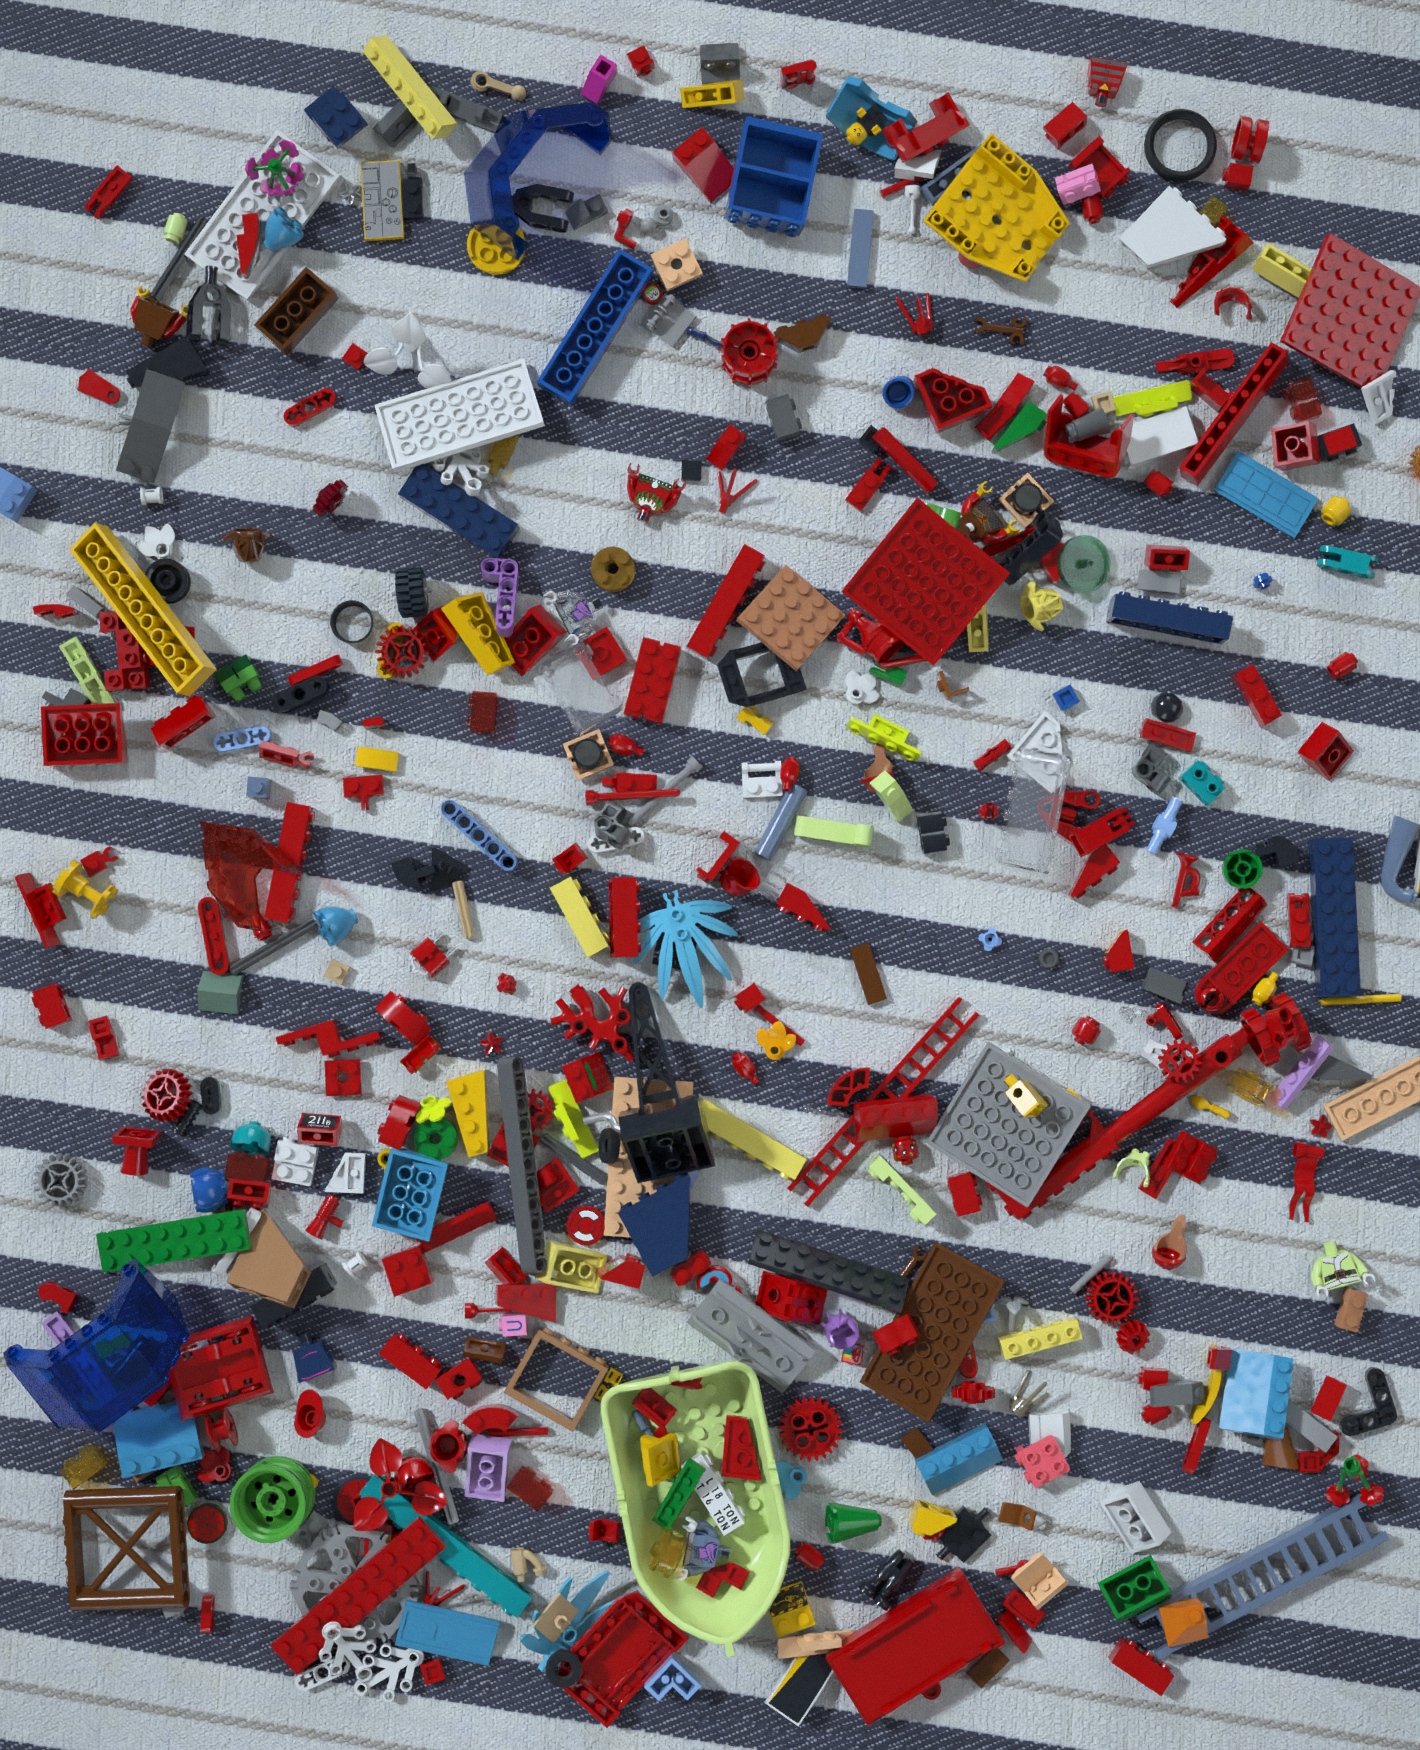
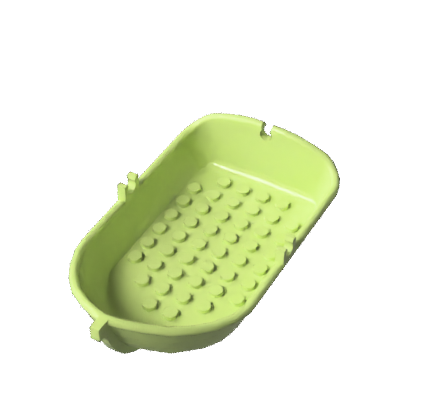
[601,1361,790,1657]

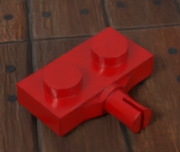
[343,775,384,811]

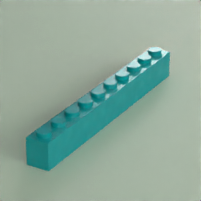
[359,1474,532,1618]

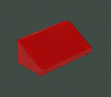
[995,373,1035,410]
[485,1247,528,1284]
[997,1609,1032,1653]

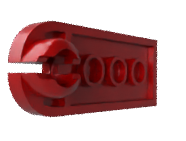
[1194,921,1289,1014]

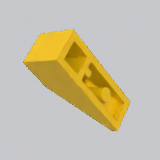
[680,79,745,108]

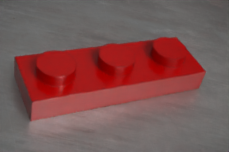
[1138,1138,1175,1199]

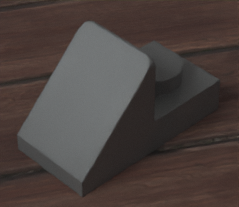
[565,194,608,230]

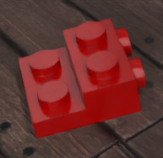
[1163,1130,1218,1185]

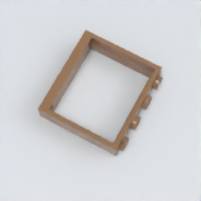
[504,1327,609,1432]

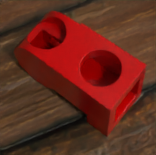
[38,1281,79,1314]

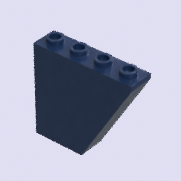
[618,1173,691,1277]

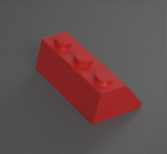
[151,695,216,749]

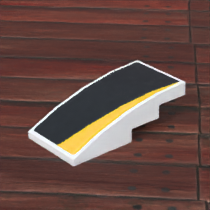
[765,1631,833,1727]

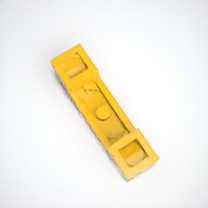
[1189,1344,1222,1424]

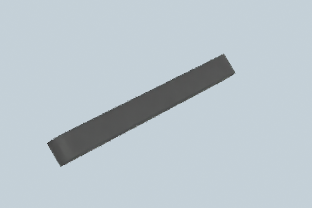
[497,1056,547,1274]

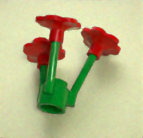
[1326,1454,1384,1507]

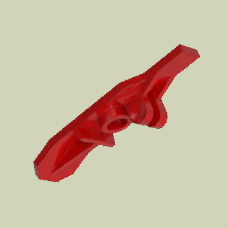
[1155,348,1235,374]

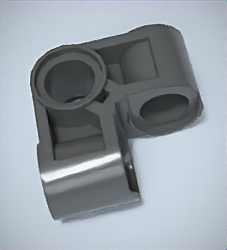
[1132,742,1171,795]
[594,800,633,849]

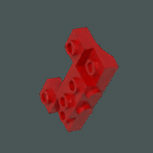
[882,92,970,163]
[99,611,150,692]

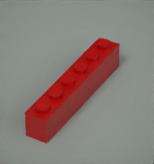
[686,544,766,660]
[264,802,315,923]

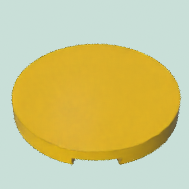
[467,215,526,275]

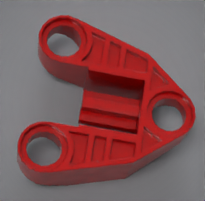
[1038,791,1100,846]

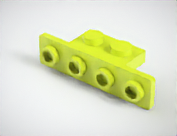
[1113,380,1192,417]
[846,714,922,762]
[548,1079,599,1158]

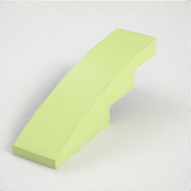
[59,636,116,704]

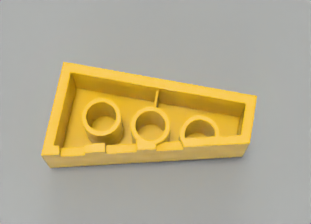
[441,592,515,676]
[446,1069,490,1158]

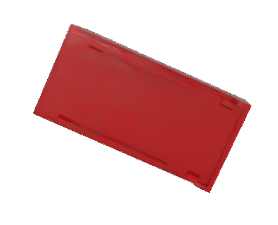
[826,1567,1005,1726]

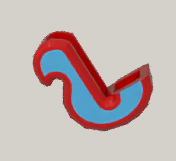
[696,1265,742,1294]

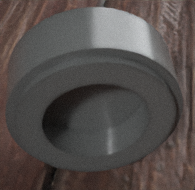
[1038,948,1059,968]

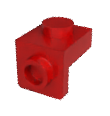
[552,842,588,875]
[588,1518,621,1543]

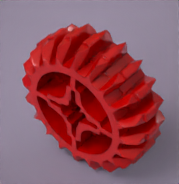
[375,625,429,679]
[141,1068,194,1122]
[1085,1271,1139,1325]

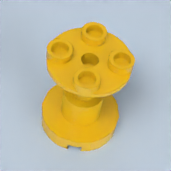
[52,860,119,919]

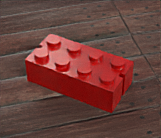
[624,637,682,725]

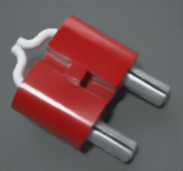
[410,932,457,978]

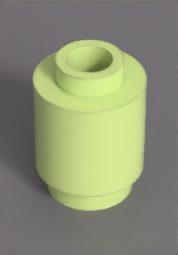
[164,213,188,244]

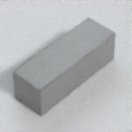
[66,585,105,619]

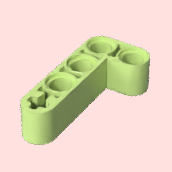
[794,816,874,848]

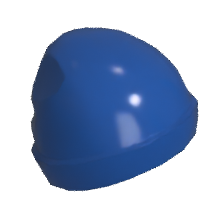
[882,376,915,409]

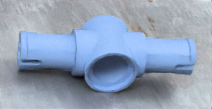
[1146,797,1183,855]

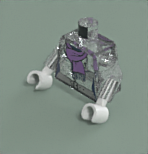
[543,591,603,649]

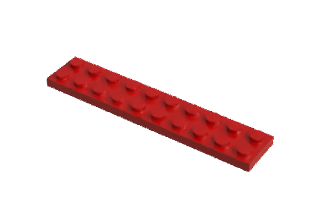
[270,1516,446,1675]

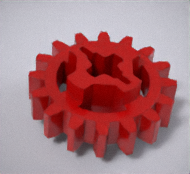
[1158,1039,1203,1083]
[527,1089,555,1132]
[952,1380,995,1404]

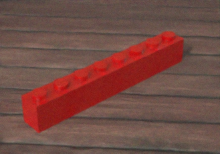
[1179,342,1289,486]

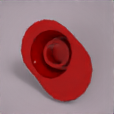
[294,1389,326,1438]

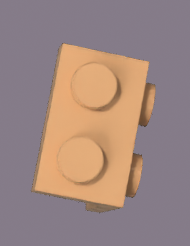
[1011,1552,1068,1610]

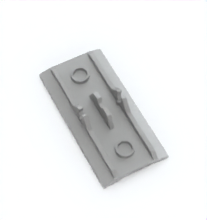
[687,1278,817,1393]

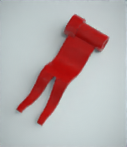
[1289,1141,1324,1222]

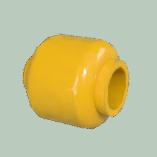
[1321,496,1351,526]

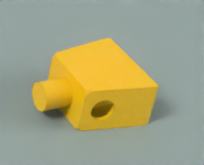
[1003,1074,1048,1118]

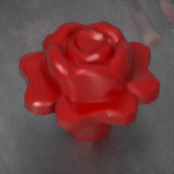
[497,973,517,995]

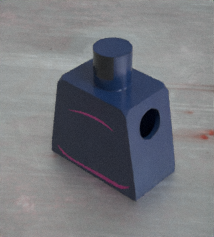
[293,1332,337,1383]

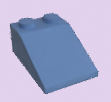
[0,467,38,523]

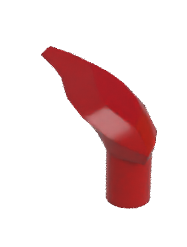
[670,1377,703,1390]

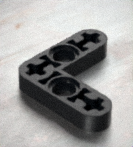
[1339,1367,1397,1436]

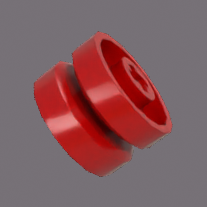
[1231,115,1269,164]

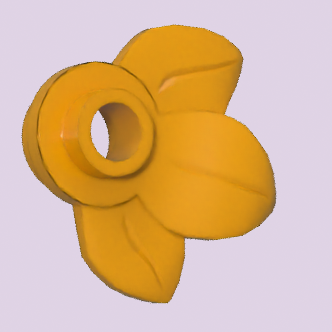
[757,1021,796,1060]

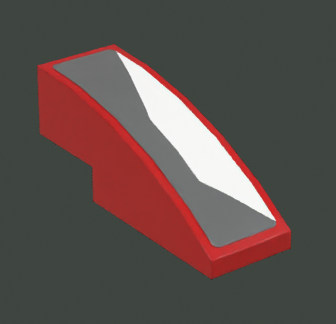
[237,213,262,279]

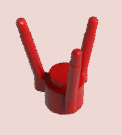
[895,293,934,336]

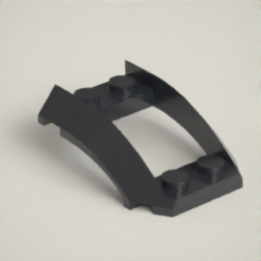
[717,642,807,707]

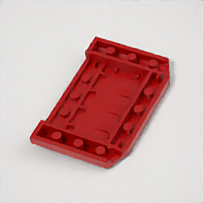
[557,1590,689,1728]

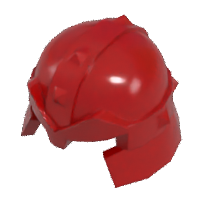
[719,856,760,896]

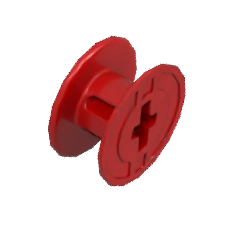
[205,1408,239,1452]

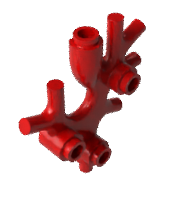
[550,984,635,1062]

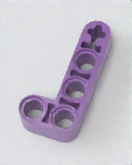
[481,558,519,637]

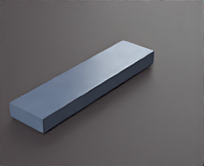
[847,209,874,289]

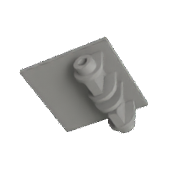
[641,293,696,347]

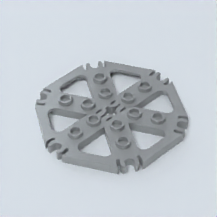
[290,1524,419,1647]

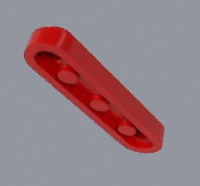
[198,897,230,975]

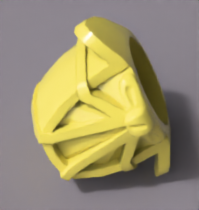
[1020,582,1063,631]

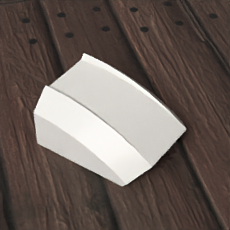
[1028,1410,1071,1458]

